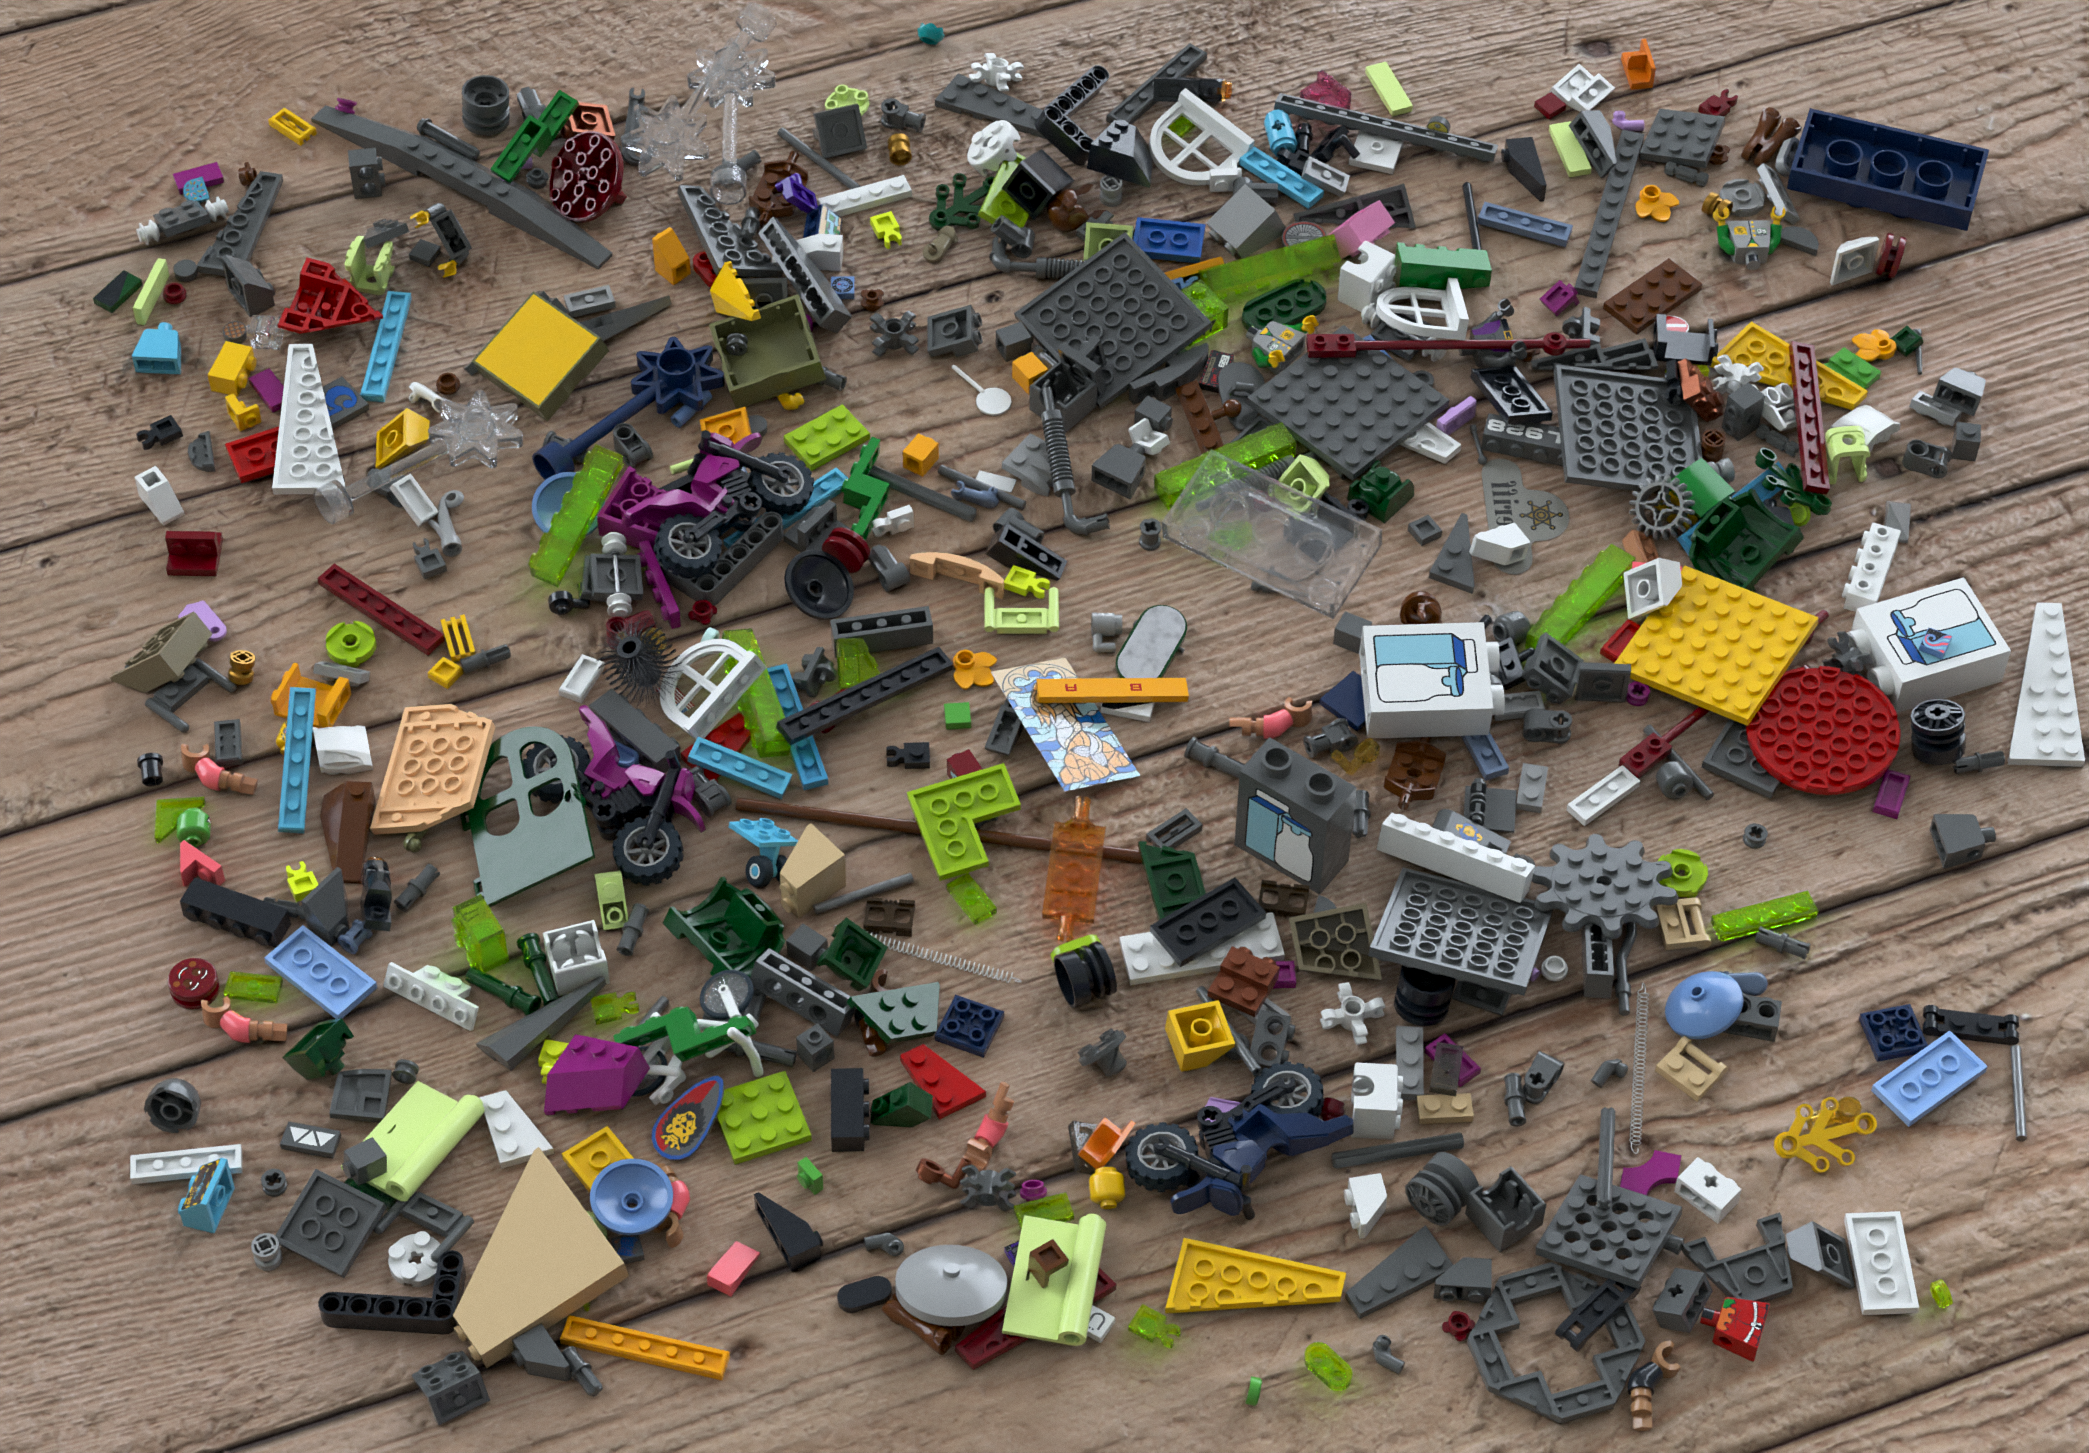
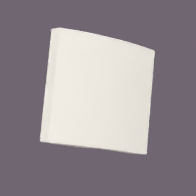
[1550,64,1615,111]

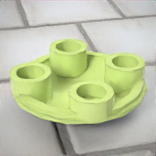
[825,85,869,116]

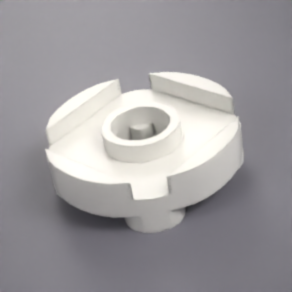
[388,1231,440,1287]

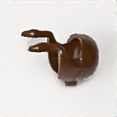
[1047,184,1106,232]
[1398,591,1442,625]

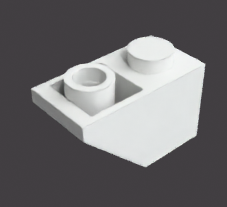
[135,466,185,526]
[1469,523,1531,565]
[1344,1173,1387,1239]

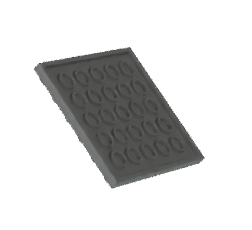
[1014,232,1212,410]
[1247,325,1449,481]
[1553,365,1702,494]
[1368,867,1553,996]

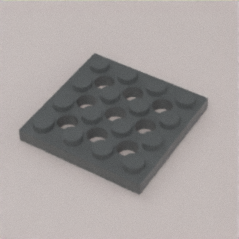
[1535,1174,1682,1289]

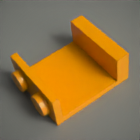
[270,663,351,728]

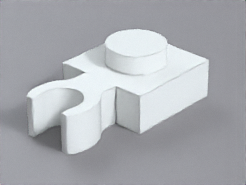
[872,505,914,537]

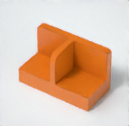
[1621,38,1656,90]
[1078,1117,1136,1169]

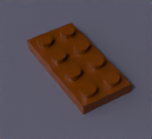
[1603,258,1702,335]

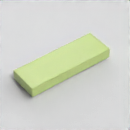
[1365,62,1413,117]
[1549,121,1592,177]
[133,258,170,325]

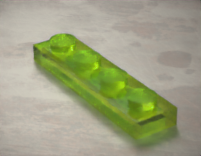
[1710,891,1818,942]

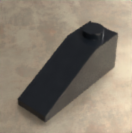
[1501,137,1547,202]
[985,523,1067,581]
[754,1192,823,1272]

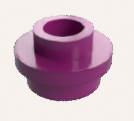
[1020,1180,1047,1203]

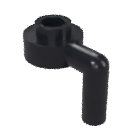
[548,582,590,615]

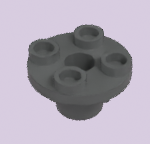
[1078,1028,1127,1077]

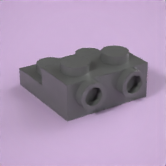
[927,305,983,357]
[1521,632,1584,704]

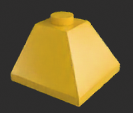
[376,408,430,470]

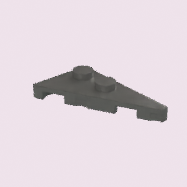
[1429,513,1475,594]

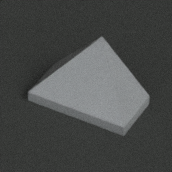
[1884,501,1911,543]

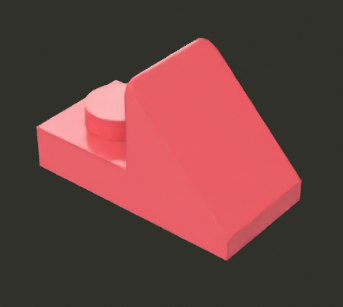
[180,840,225,887]

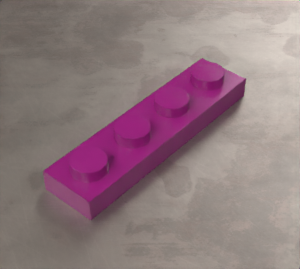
[637,540,681,629]

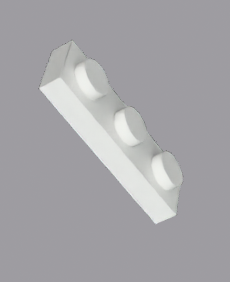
[1567,765,1640,826]

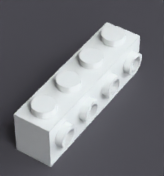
[1842,523,1901,612]

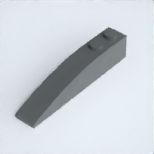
[758,217,852,333]
[1581,881,1614,999]

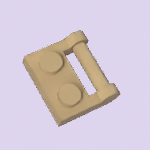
[1654,898,1712,950]
[1655,1036,1728,1102]

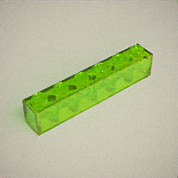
[1198,234,1341,301]
[1154,422,1296,510]
[528,444,624,587]
[1525,543,1636,649]
[718,628,791,758]

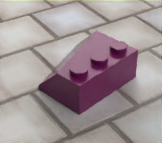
[597,466,677,554]
[544,1034,650,1115]

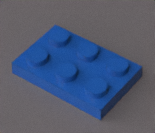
[1133,217,1206,263]

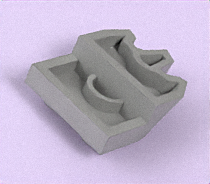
[1002,433,1053,497]

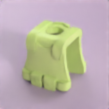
[345,236,395,295]
[1825,426,1870,484]

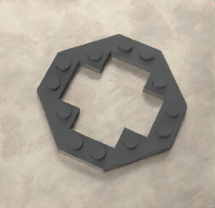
[1467,1262,1645,1424]

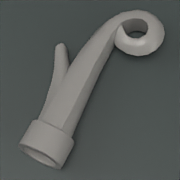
[428,490,464,557]

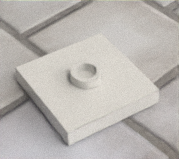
[1349,130,1404,174]

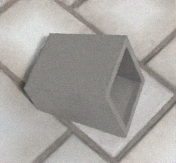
[1206,184,1286,259]

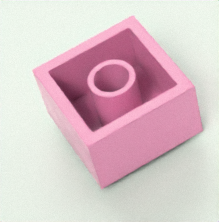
[1326,200,1395,259]

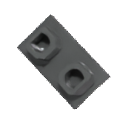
[1562,307,1600,350]
[792,647,837,697]

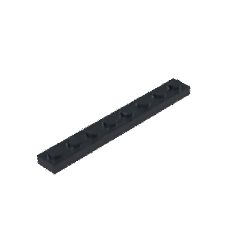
[776,647,953,746]

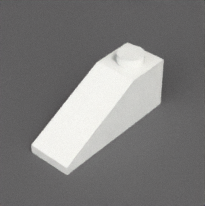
[772,234,843,271]

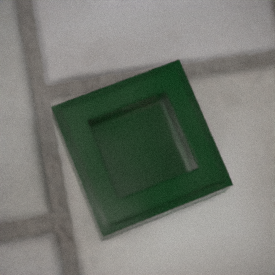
[1890,326,1924,357]

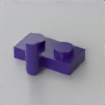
[775,173,818,213]

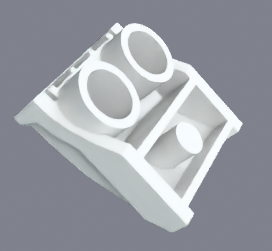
[1761,383,1797,431]
[1830,405,1901,452]
[313,725,373,775]

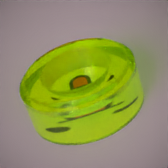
[1930,1279,1953,1309]

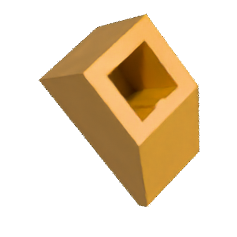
[652,227,691,285]

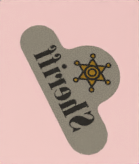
[1482,459,1569,574]

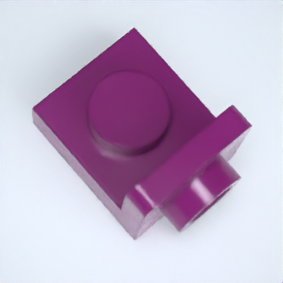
[1540,280,1580,317]

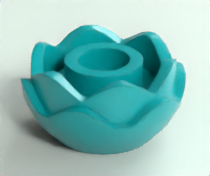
[917,23,945,45]

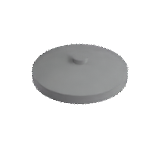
[895,1245,1007,1326]

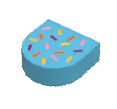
[183,177,210,203]

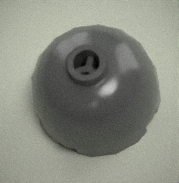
[144,1078,201,1133]

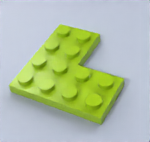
[907,763,1021,881]

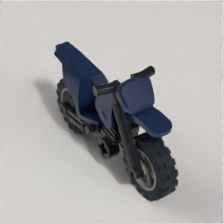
[1125,1062,1354,1220]

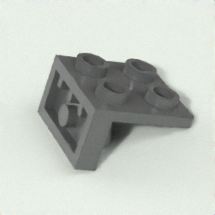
[412,1351,490,1425]

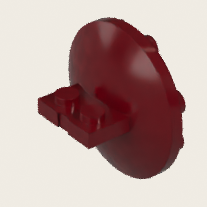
[549,131,627,223]

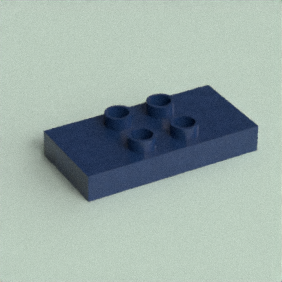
[1787,108,1989,231]

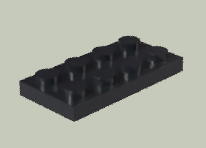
[1470,366,1553,425]
[1150,877,1266,967]

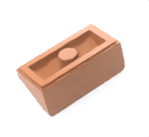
[1622,529,1659,567]

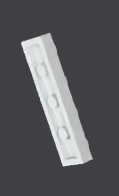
[818,175,912,216]
[130,1144,242,1184]

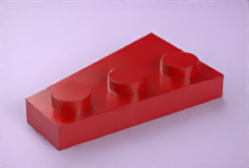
[681,713,756,783]
[900,1044,986,1120]

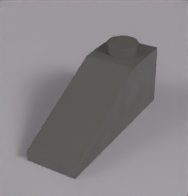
[1569,110,1616,178]

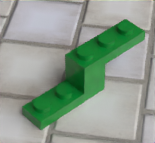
[490,90,579,184]
[841,437,889,541]
[613,1006,756,1062]

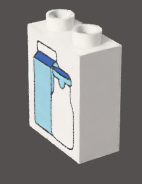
[1847,577,2011,713]
[1359,622,1505,739]

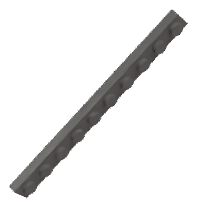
[1274,93,1498,162]
[1574,129,1644,298]

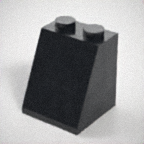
[1002,149,1075,220]

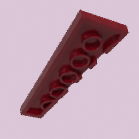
[955,1268,1117,1370]

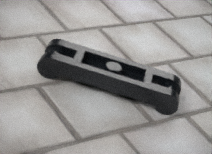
[1923,1005,2019,1045]
[1555,1278,1642,1352]

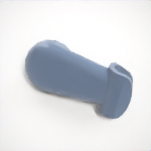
[951,481,999,508]
[1720,971,1768,996]

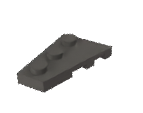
[364,219,410,249]

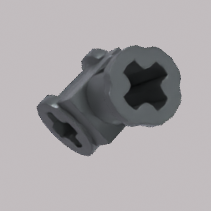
[881,98,926,133]
[1303,718,1358,758]
[690,766,732,817]

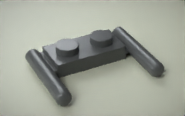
[145,658,237,733]
[373,1192,474,1263]

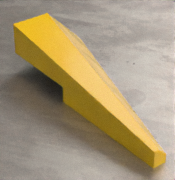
[710,261,761,321]

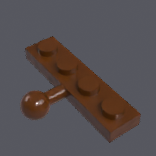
[1175,380,1242,463]

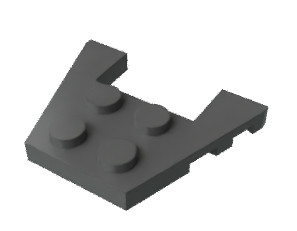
[1681,1212,1793,1302]

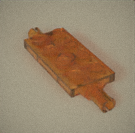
[1042,796,1106,942]

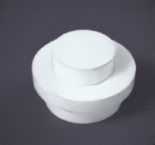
[1541,956,1568,981]

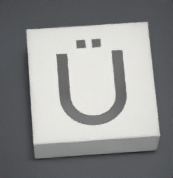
[1087,1305,1115,1343]

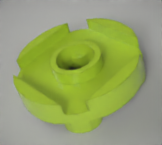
[326,621,377,668]
[1657,849,1708,898]

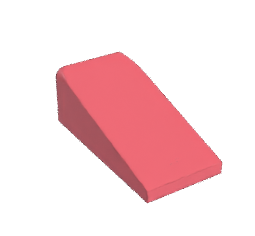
[707,1241,760,1297]

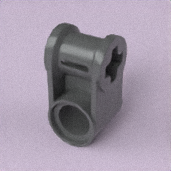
[613,423,653,468]
[1902,439,1952,478]
[1523,708,1572,744]
[1522,1051,1565,1104]

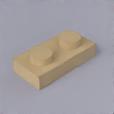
[1416,1093,1474,1124]

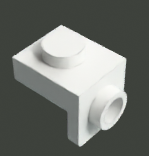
[1209,160,1242,192]
[1128,418,1170,455]

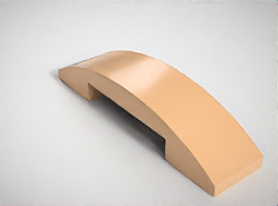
[910,552,1004,599]

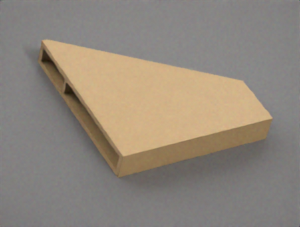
[453,1147,629,1368]

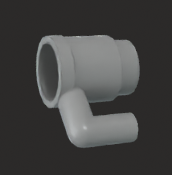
[1091,612,1122,653]

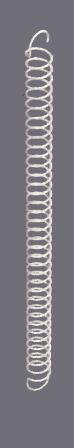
[834,925,1022,983]
[1629,983,1649,1154]

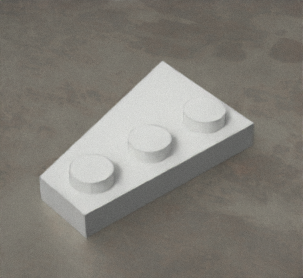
[480,1090,554,1169]

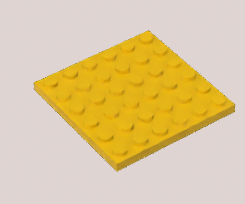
[1614,565,1818,726]

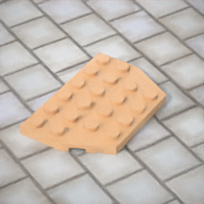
[370,704,495,835]

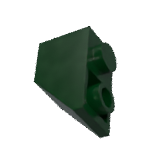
[870,1082,933,1128]

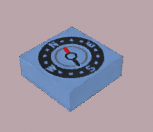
[831,276,855,299]

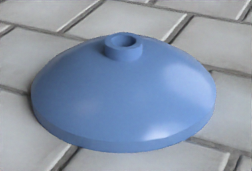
[532,472,605,541]
[1665,971,1743,1039]
[590,1159,673,1235]

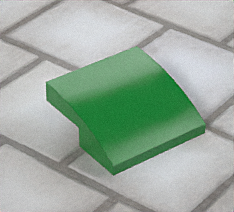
[1670,458,1735,520]

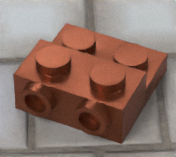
[561,102,615,141]
[1678,358,1724,422]
[1207,946,1280,1017]

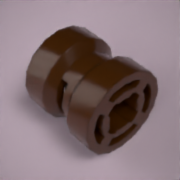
[1701,429,1726,463]

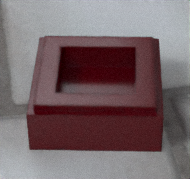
[1534,92,1566,119]

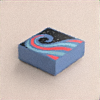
[1919,627,1952,659]

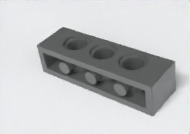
[750,948,856,1037]

